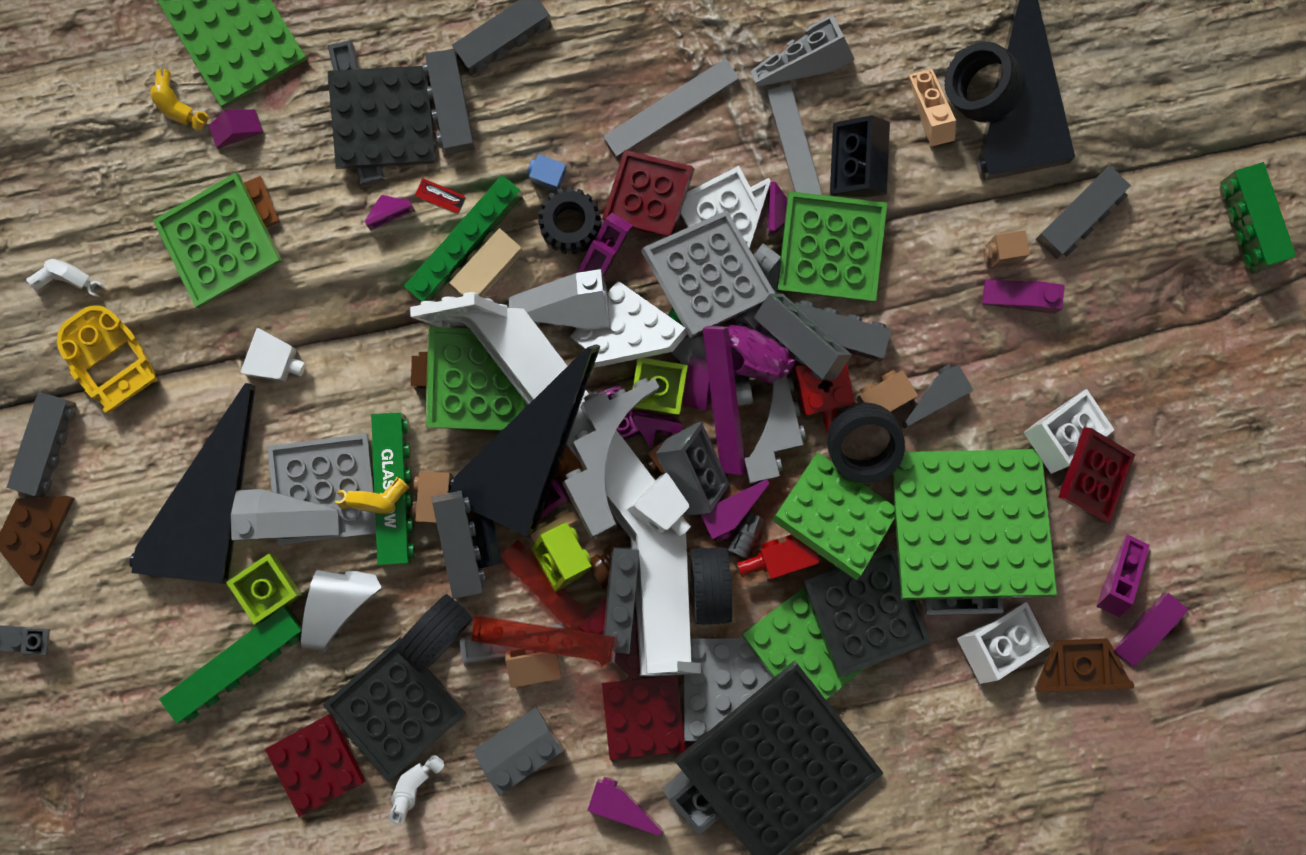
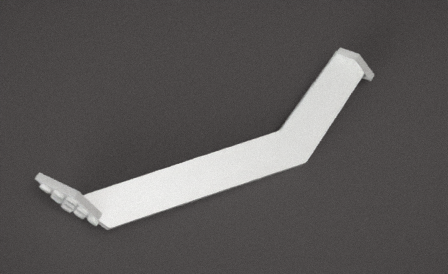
[410,292,701,677]

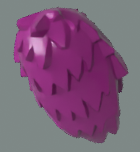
[728,325,795,384]

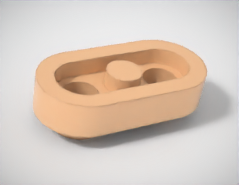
[531,510,580,543]

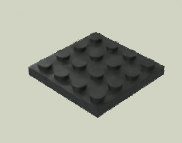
[327,66,435,169]
[801,548,931,678]
[323,637,467,782]

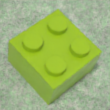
[633,358,688,418]
[531,522,591,592]
[226,553,303,625]

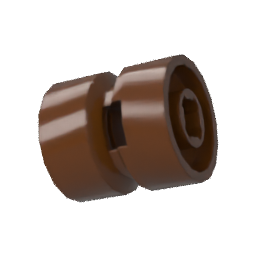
[590,542,617,589]

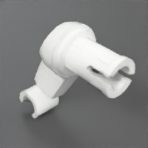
[26,259,105,297]
[389,755,444,824]

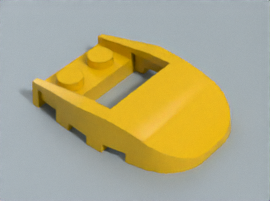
[57,306,158,413]

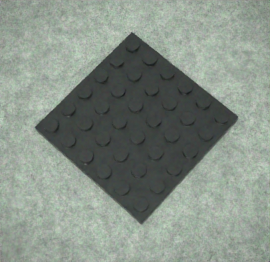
[674,660,884,855]

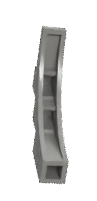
[563,378,659,538]

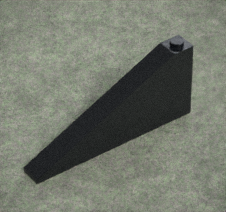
[977,0,1075,181]
[449,344,601,536]
[129,383,256,584]

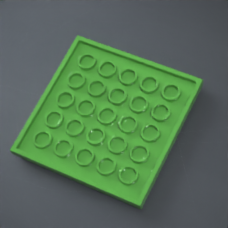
[892,449,1057,600]

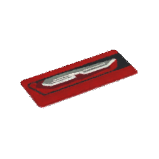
[415,178,465,213]

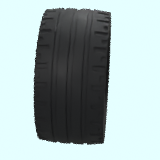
[944,41,1025,123]
[827,402,905,483]
[691,547,732,625]
[395,594,473,673]

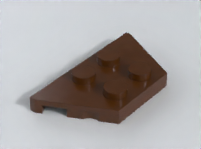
[0,496,75,586]
[1035,638,1134,692]

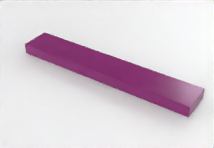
[703,326,746,475]

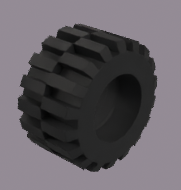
[538,187,601,254]

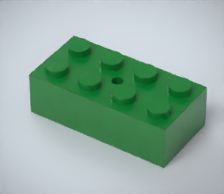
[1220,162,1296,274]

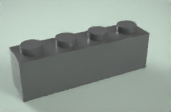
[452,0,551,76]
[422,48,475,155]
[1036,165,1131,259]
[754,293,852,380]
[795,300,892,362]
[6,392,75,497]
[431,491,486,599]
[602,546,639,654]

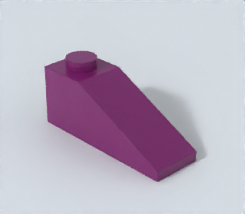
[982,279,1065,314]
[699,479,769,542]
[1096,534,1150,617]
[587,777,662,836]

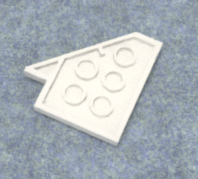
[680,166,770,248]
[570,281,688,368]

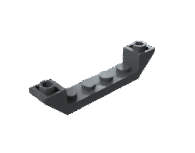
[0,625,50,655]

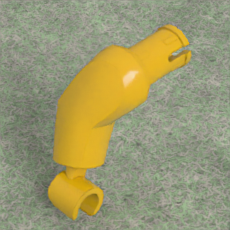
[150,69,209,130]
[334,477,410,514]

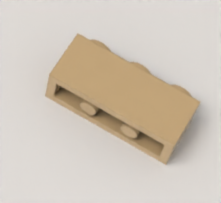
[449,228,523,297]

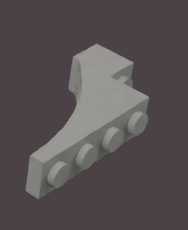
[744,375,806,484]

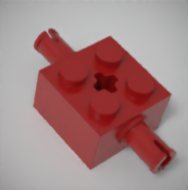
[793,362,855,434]
[737,534,819,579]

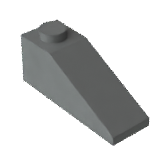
[902,364,974,429]
[925,598,1003,615]

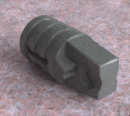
[728,513,764,560]

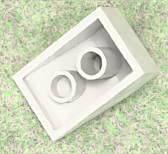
[1023,389,1114,474]
[957,602,1050,684]

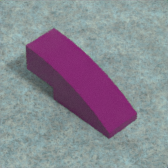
[577,213,633,277]
[1114,593,1189,667]

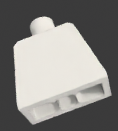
[241,328,306,382]
[627,473,691,537]

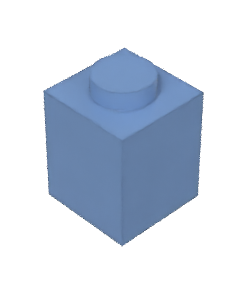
[527,154,567,192]

